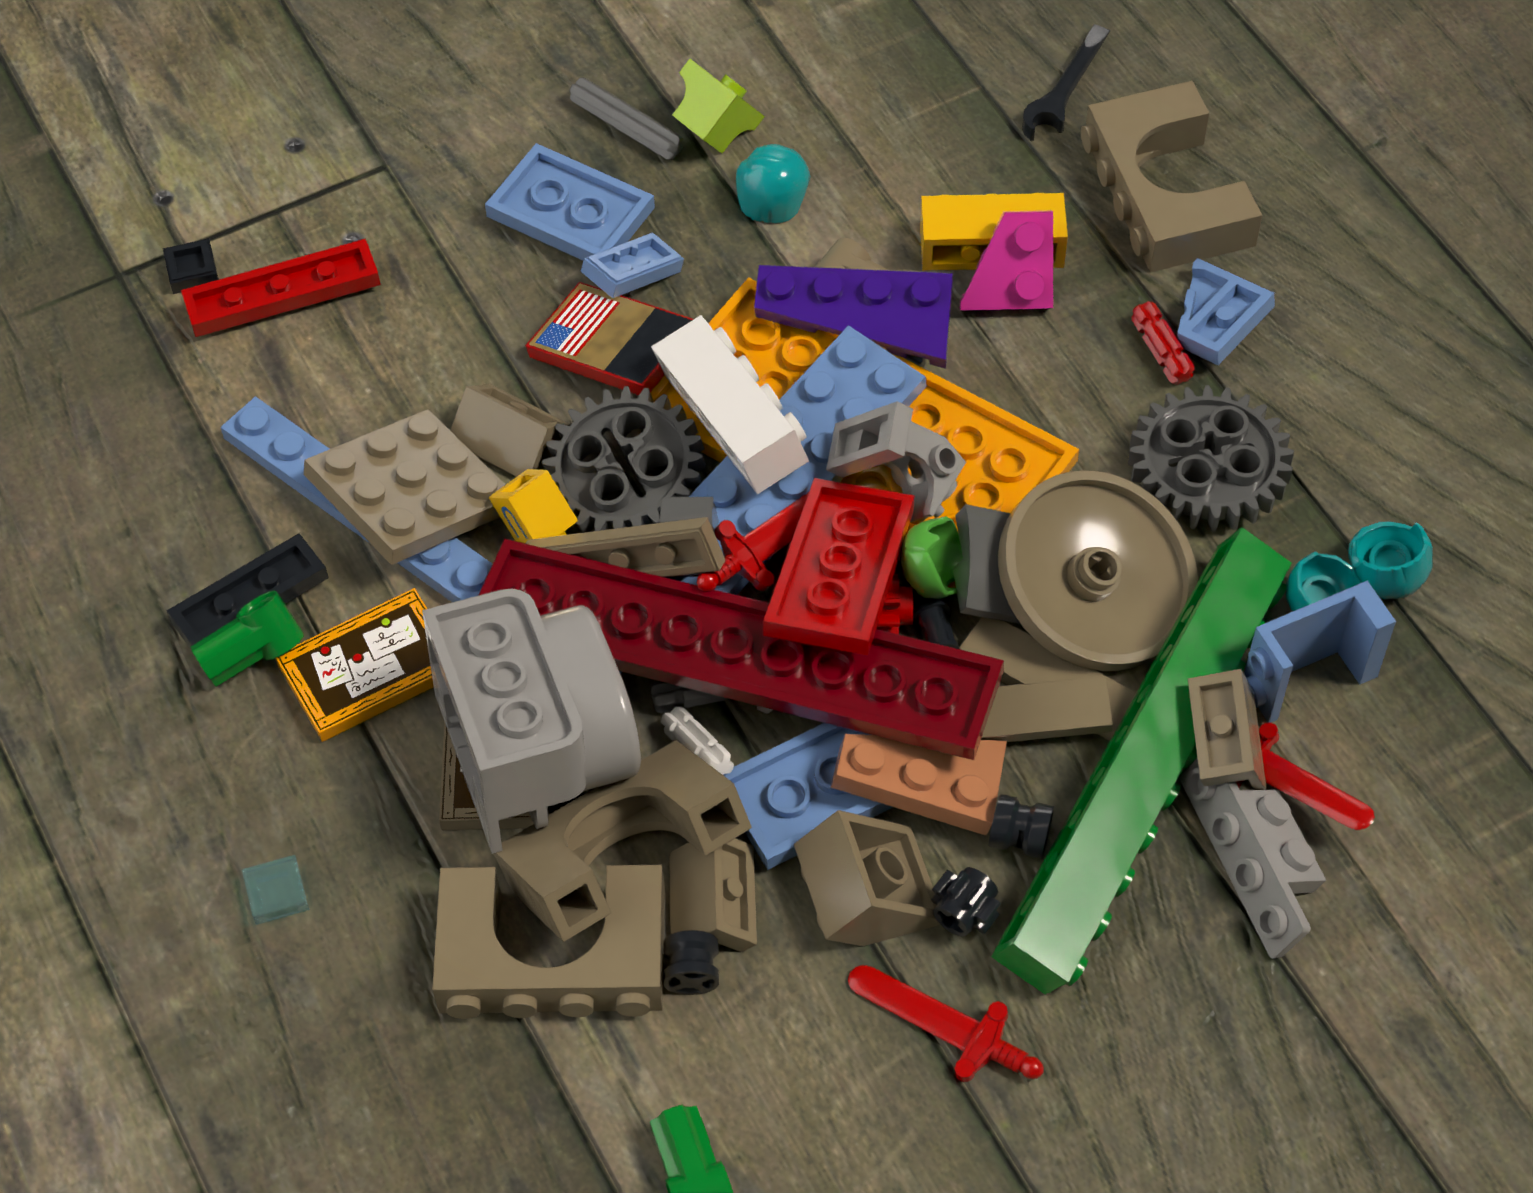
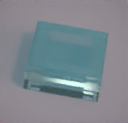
[242,855,310,925]

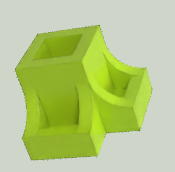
[672,59,765,154]

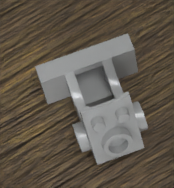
[826,401,966,523]

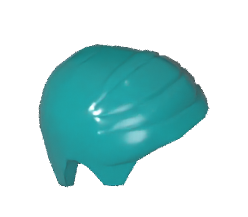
[736,144,811,223]
[1348,522,1433,599]

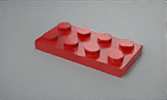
[763,478,915,655]

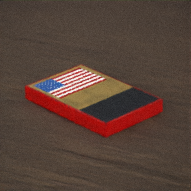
[525,282,694,395]

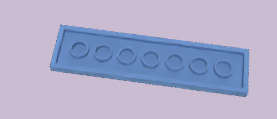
[665,325,927,595]

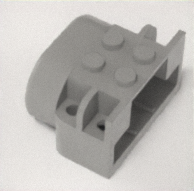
[422,589,641,854]

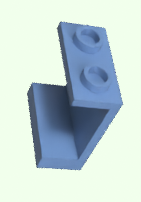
[1244,580,1396,722]

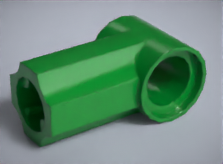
[191,591,304,687]
[650,1105,733,1193]

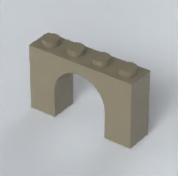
[1081,81,1263,273]
[494,740,752,942]
[432,865,665,1019]

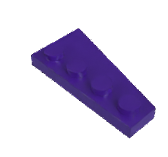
[754,265,953,369]

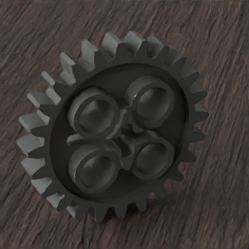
[1128,385,1294,532]
[542,386,706,533]

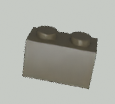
[794,810,940,946]

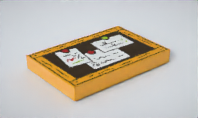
[276,588,434,742]

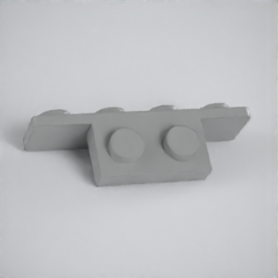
[1180,758,1327,958]

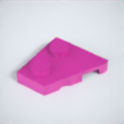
[959,210,1053,310]

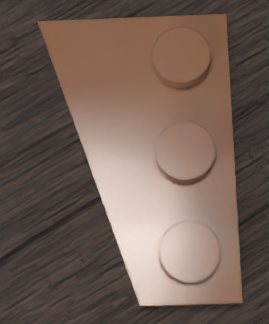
[831,734,1007,835]

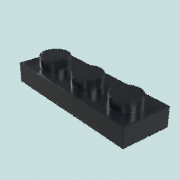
[166,533,329,649]

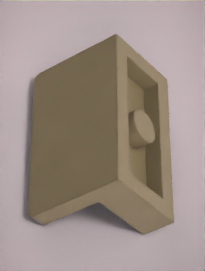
[450,384,570,477]
[1188,669,1267,790]
[669,838,757,952]

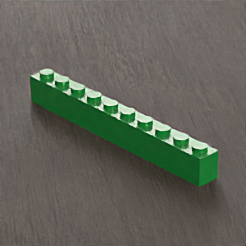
[991,527,1292,995]

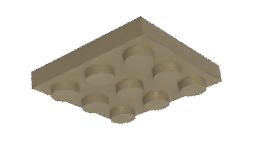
[303,409,506,565]

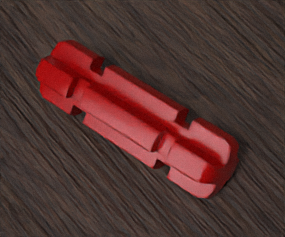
[1132,301,1195,385]

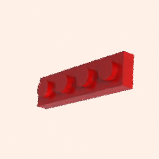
[181,238,381,337]

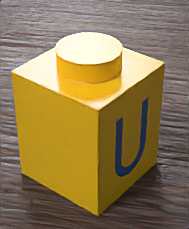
[488,469,578,543]

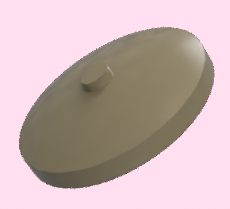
[998,470,1198,671]

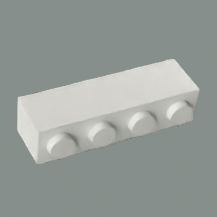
[651,315,809,494]

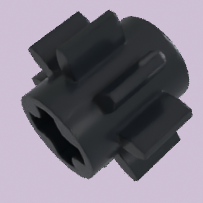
[931,867,1001,937]

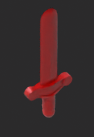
[697,492,809,592]
[1235,722,1375,830]
[848,965,1044,1082]

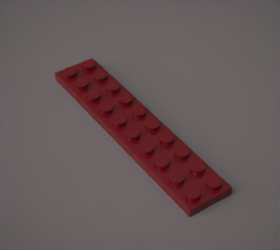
[478,539,1004,760]

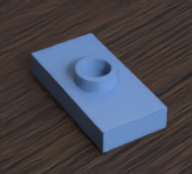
[581,233,684,298]

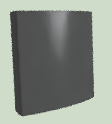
[953,504,1021,624]

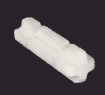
[661,707,734,775]

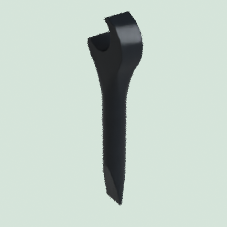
[1022,24,1110,141]

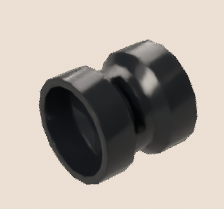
[988,794,1054,859]

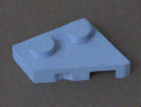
[1177,258,1275,365]

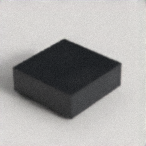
[163,238,219,294]

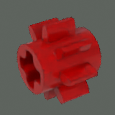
[877,574,913,634]

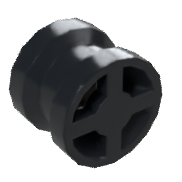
[663,930,719,995]

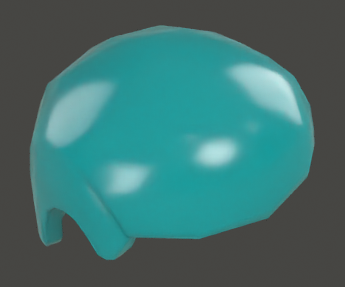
[1286,552,1361,612]

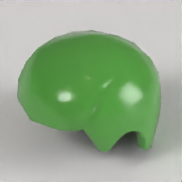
[900,516,963,599]

